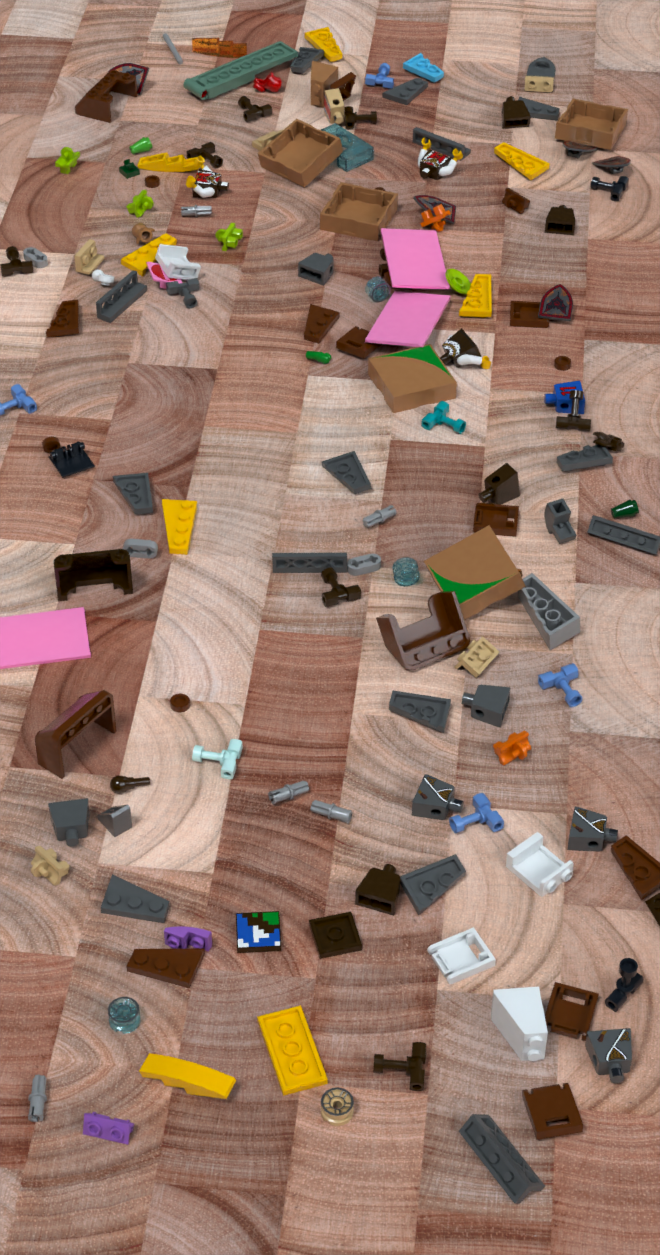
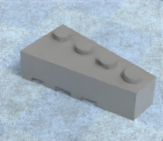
[518,573,580,650]

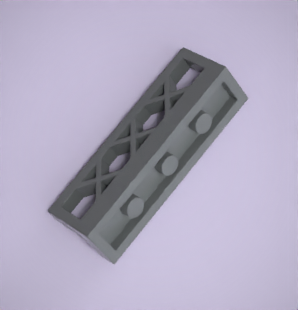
[413,127,471,161]
[96,270,147,323]
[587,515,660,555]
[272,552,347,573]
[459,1114,545,1204]

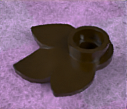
[593,432,625,451]

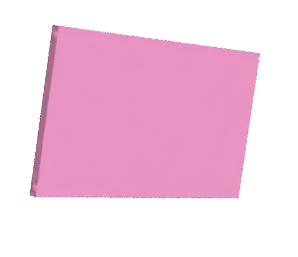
[381,228,450,290]
[365,291,451,348]
[0,607,91,669]

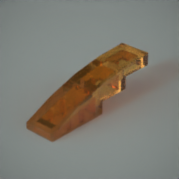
[192,38,247,58]

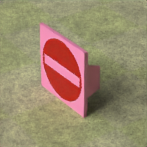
[146,261,183,289]

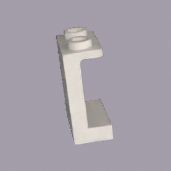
[155,244,201,280]
[506,832,574,897]

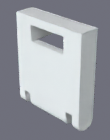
[427,927,496,984]

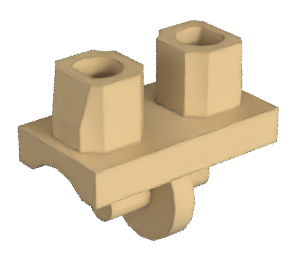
[31,846,69,886]

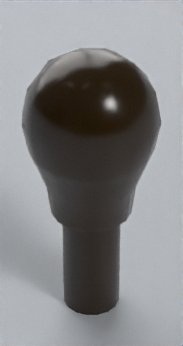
[110,775,150,794]

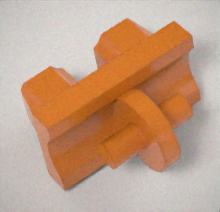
[420,204,451,232]
[493,730,531,765]

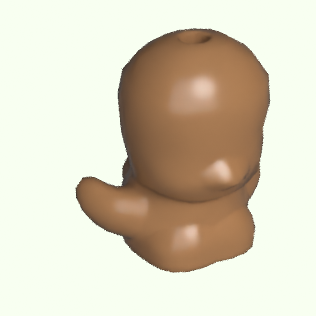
[132,223,155,244]

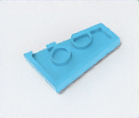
[403,53,444,82]

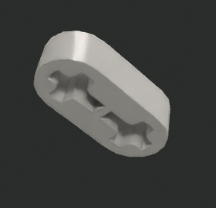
[23,247,48,268]
[123,539,158,559]
[347,554,381,576]

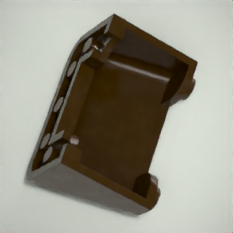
[54,549,133,602]

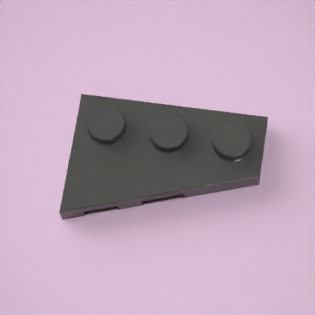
[389,690,451,733]

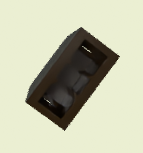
[501,96,531,129]
[545,205,575,235]
[478,463,520,505]
[355,864,401,916]

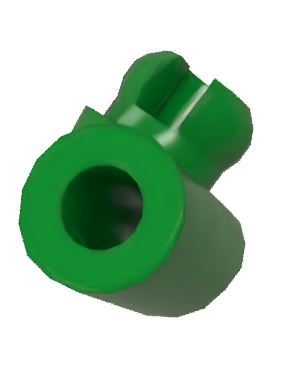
[306,351,331,364]

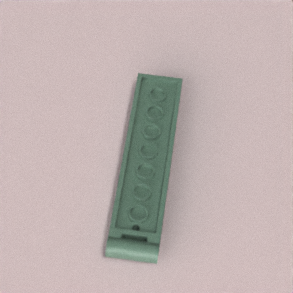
[183,41,298,100]

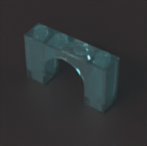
[321,123,374,172]

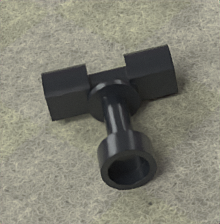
[591,176,629,202]
[605,958,644,1012]

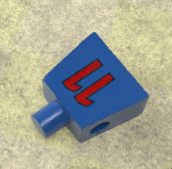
[544,381,585,414]

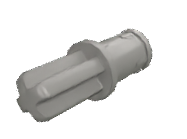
[181,205,212,217]
[362,505,396,528]
[268,781,309,804]
[310,800,353,823]
[28,1074,47,1122]

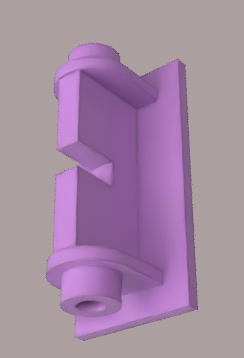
[83,1112,134,1145]

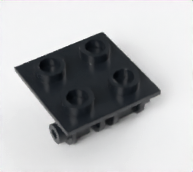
[48,441,95,478]

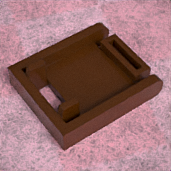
[329,72,356,104]
[510,301,549,328]
[336,326,382,359]
[473,503,519,537]
[545,982,599,1041]
[522,1083,583,1140]

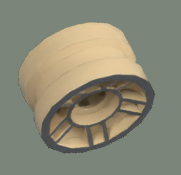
[321,1087,354,1126]

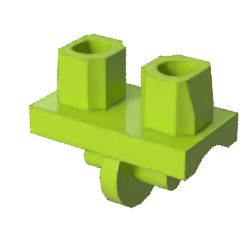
[55,147,80,174]
[127,190,154,218]
[215,222,243,251]

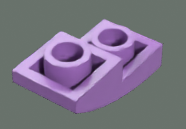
[164,926,212,952]

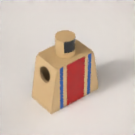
[324,88,345,124]

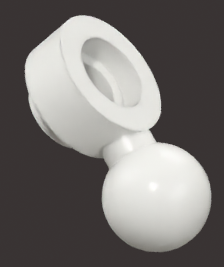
[92,269,115,286]

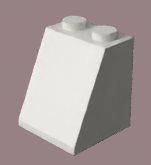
[491,987,548,1061]

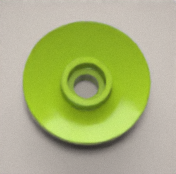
[445,269,471,295]

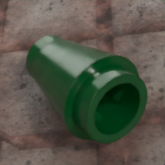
[611,499,639,519]

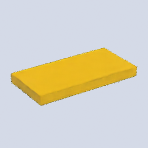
[257,1005,328,1096]

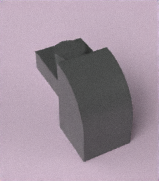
[544,499,577,544]

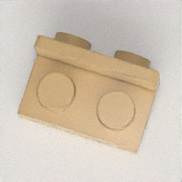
[524,75,554,92]
[252,129,283,151]
[74,239,104,275]
[455,636,499,678]

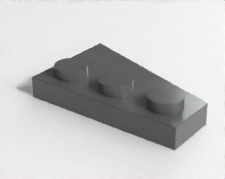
[290,47,324,74]
[382,78,428,105]
[518,97,560,121]
[557,444,613,471]
[322,451,372,494]
[113,473,153,514]
[400,854,466,915]
[101,874,170,923]

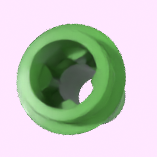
[129,137,152,155]

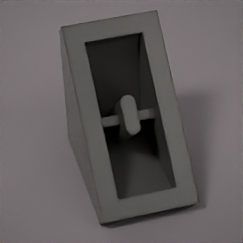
[97,805,132,837]

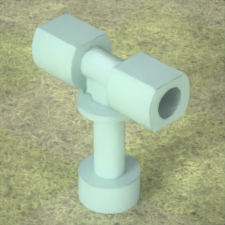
[192,739,243,779]

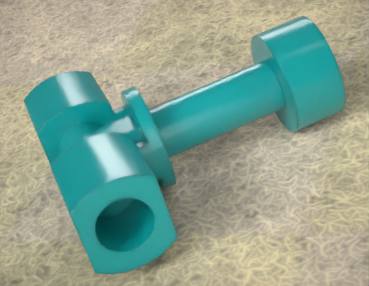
[421,401,466,434]

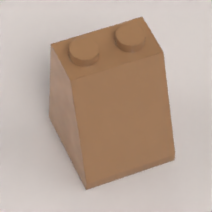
[311,61,338,108]

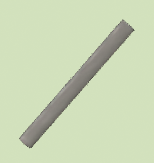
[163,33,183,64]

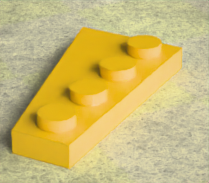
[304,27,342,62]
[494,142,550,180]
[121,233,177,277]
[459,274,492,318]
[162,499,197,555]

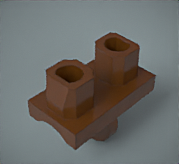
[502,188,530,214]

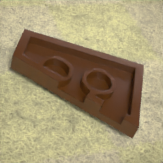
[46,299,79,337]
[304,304,340,344]
[611,835,660,900]
[126,948,205,988]

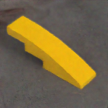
[137,152,199,172]
[139,1053,236,1099]

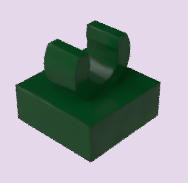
[119,159,140,179]

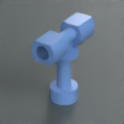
[365,63,394,89]
[0,384,37,416]
[538,663,583,707]
[449,793,504,833]

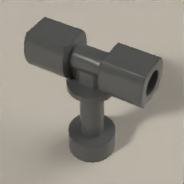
[166,278,199,309]

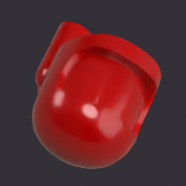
[253,72,282,92]

